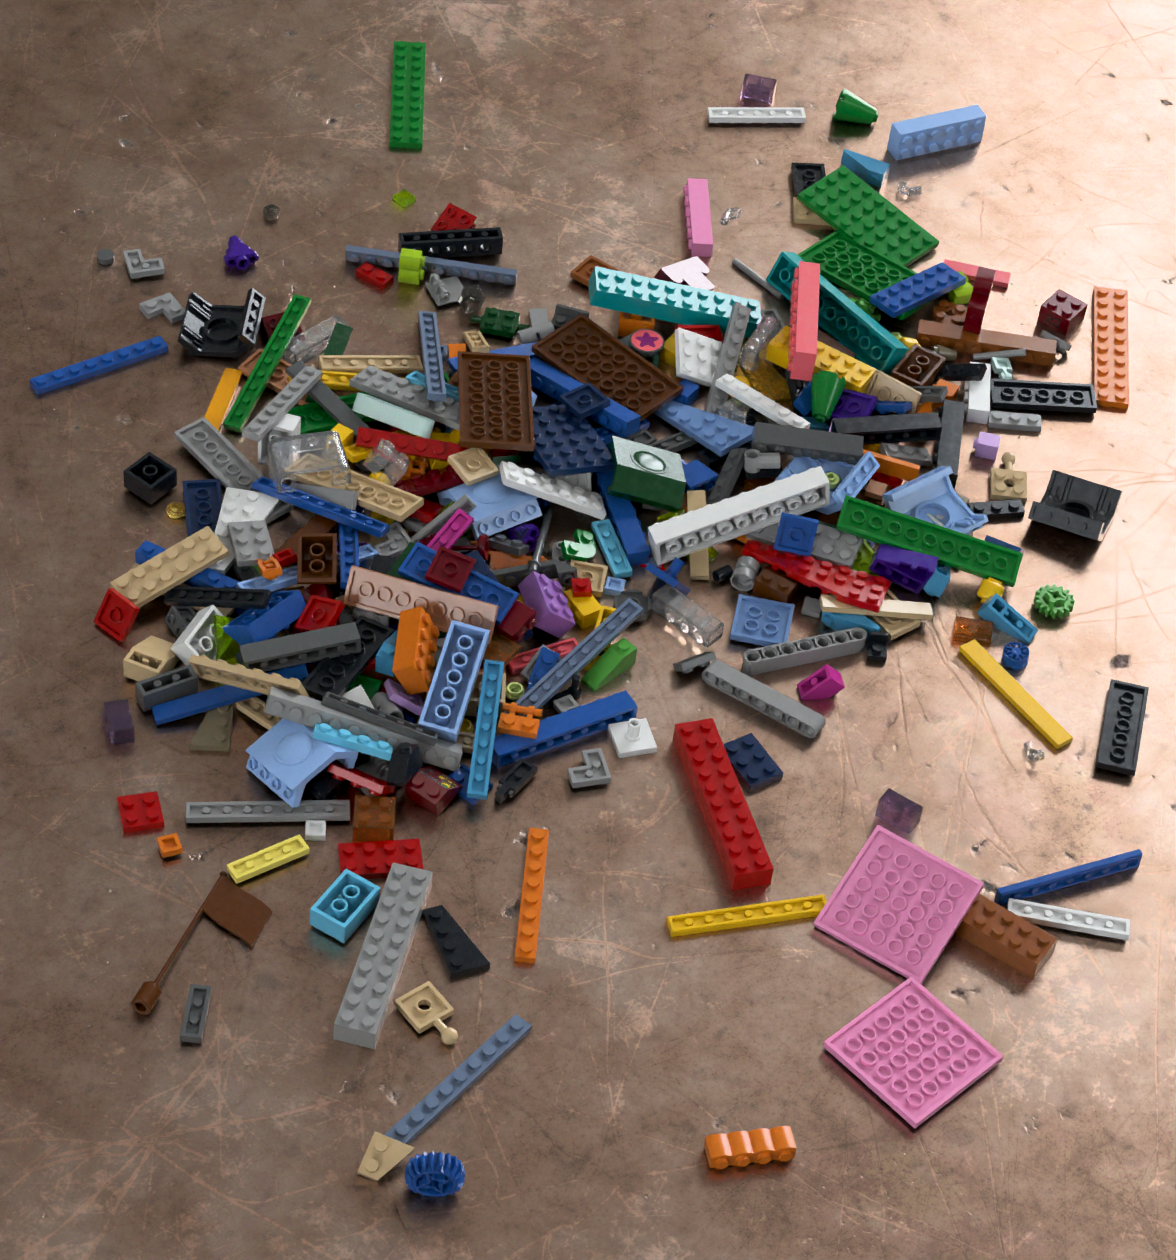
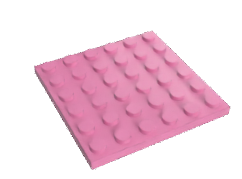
[813,825,984,984]
[823,976,1003,1129]

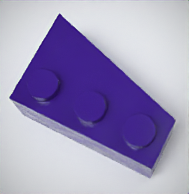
[868,544,939,594]

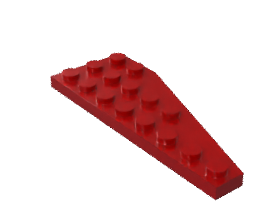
[742,540,891,613]

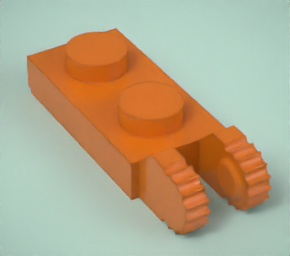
[257,556,283,580]

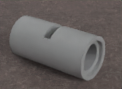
[517,321,555,345]
[371,692,404,719]

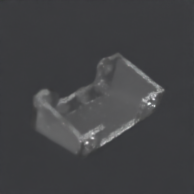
[267,431,351,493]

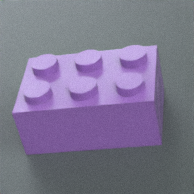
[518,571,576,638]

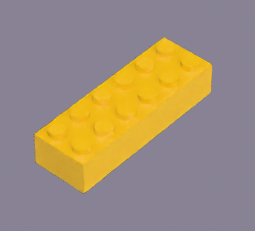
[765,325,877,394]

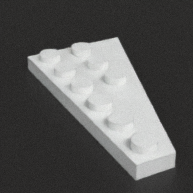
[208,487,282,575]

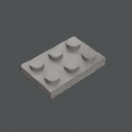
[227,520,275,567]

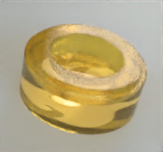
[167,502,185,520]

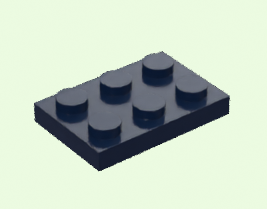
[723,733,783,792]

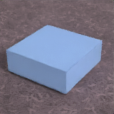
[603,576,626,596]

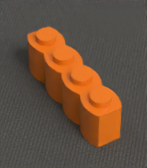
[704,1126,797,1169]

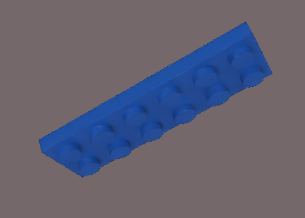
[869,262,966,318]
[398,542,519,626]

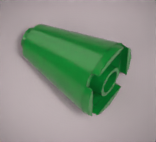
[832,88,879,124]
[811,371,846,423]

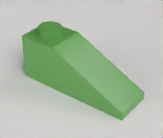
[581,637,637,692]

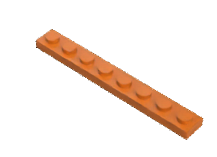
[514,827,549,964]

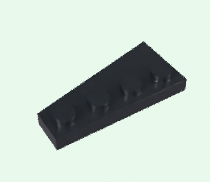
[422,905,490,979]

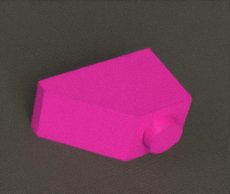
[797,664,845,700]

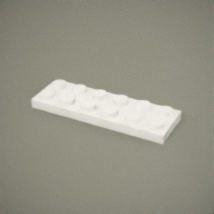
[499,461,606,520]

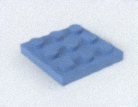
[730,594,795,646]

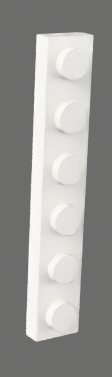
[707,107,806,123]
[715,374,811,429]
[1007,898,1130,940]

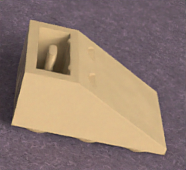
[123,635,180,682]

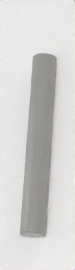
[973,349,1026,360]

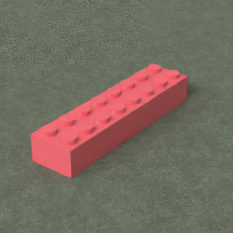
[787,261,820,381]

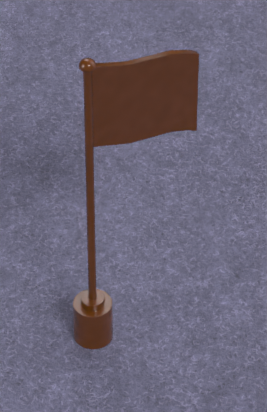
[131,871,272,1015]

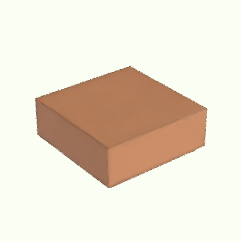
[864,479,888,501]

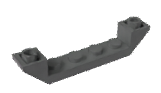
[492,559,577,587]

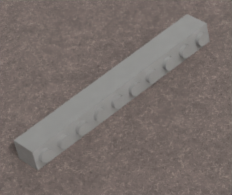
[264,686,462,772]

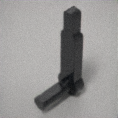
[540,674,582,710]

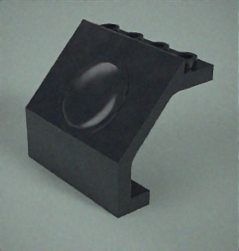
[177,288,266,358]
[1028,470,1123,542]

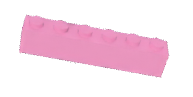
[683,178,713,257]

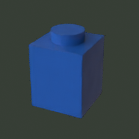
[672,379,699,406]

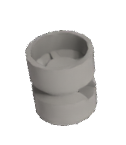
[730,556,760,591]

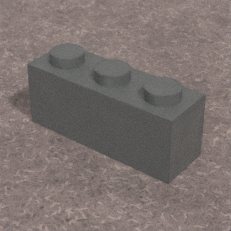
[135,664,199,712]

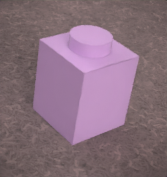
[972,431,1001,460]

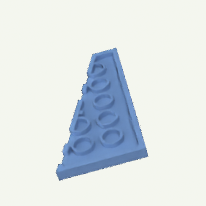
[654,400,754,457]

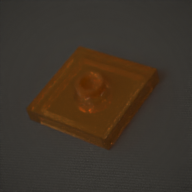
[482,630,522,667]

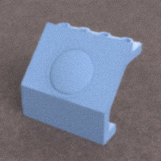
[775,452,880,515]
[882,466,989,535]
[437,470,542,540]
[245,718,359,808]

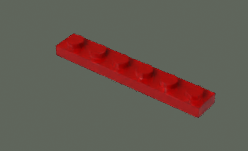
[355,427,468,462]

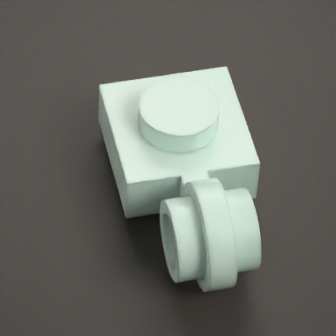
[990,357,1013,380]

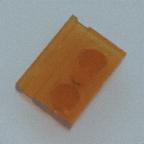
[952,616,993,647]

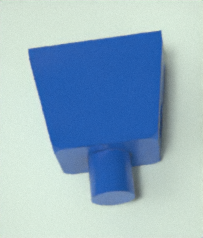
[681,459,718,494]

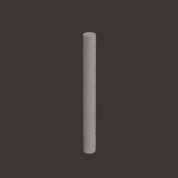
[732,258,784,300]

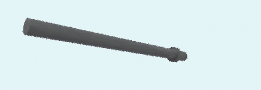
[529,507,553,573]

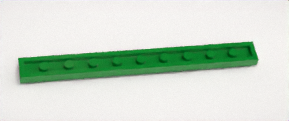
[223,294,311,433]

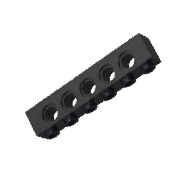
[398,227,503,258]

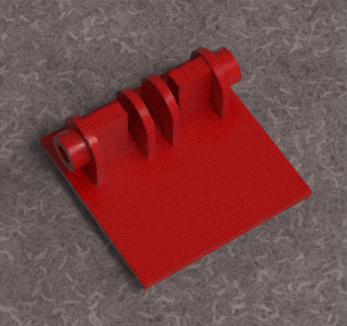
[431,203,477,231]

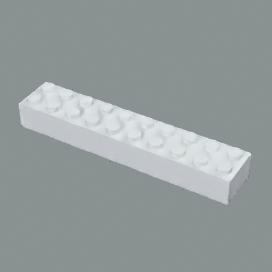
[648,466,830,565]

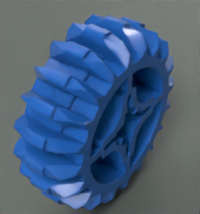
[405,1151,465,1197]

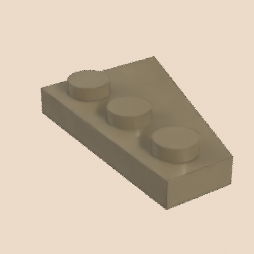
[189,703,234,752]

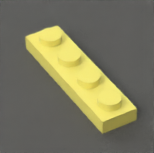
[227,834,310,884]

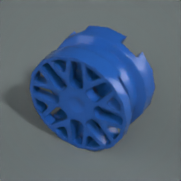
[1002,642,1030,671]

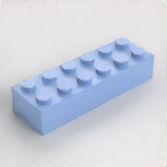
[887,104,987,161]
[418,620,490,743]

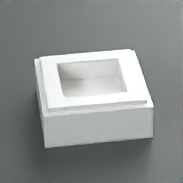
[305,820,326,841]

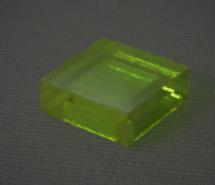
[392,189,416,209]

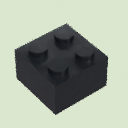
[123,452,177,504]

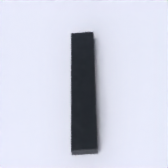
[164,586,272,610]

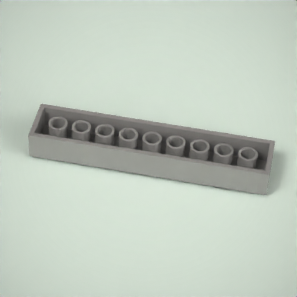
[333,862,433,1049]

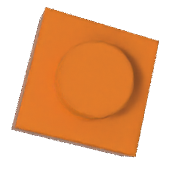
[157,833,183,858]

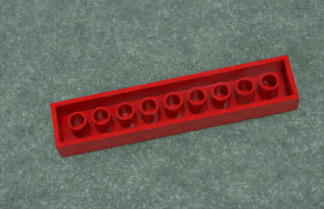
[673,718,774,891]

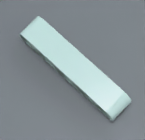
[352,392,435,439]

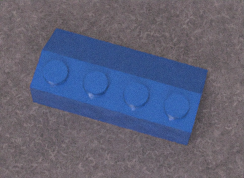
[222,590,306,645]

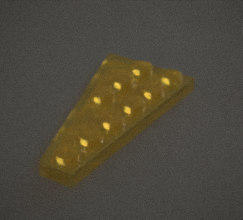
[737,339,792,403]

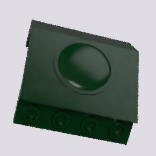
[606,435,686,512]

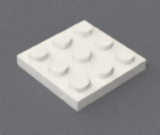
[675,327,722,387]

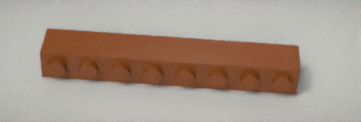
[916,319,1057,367]

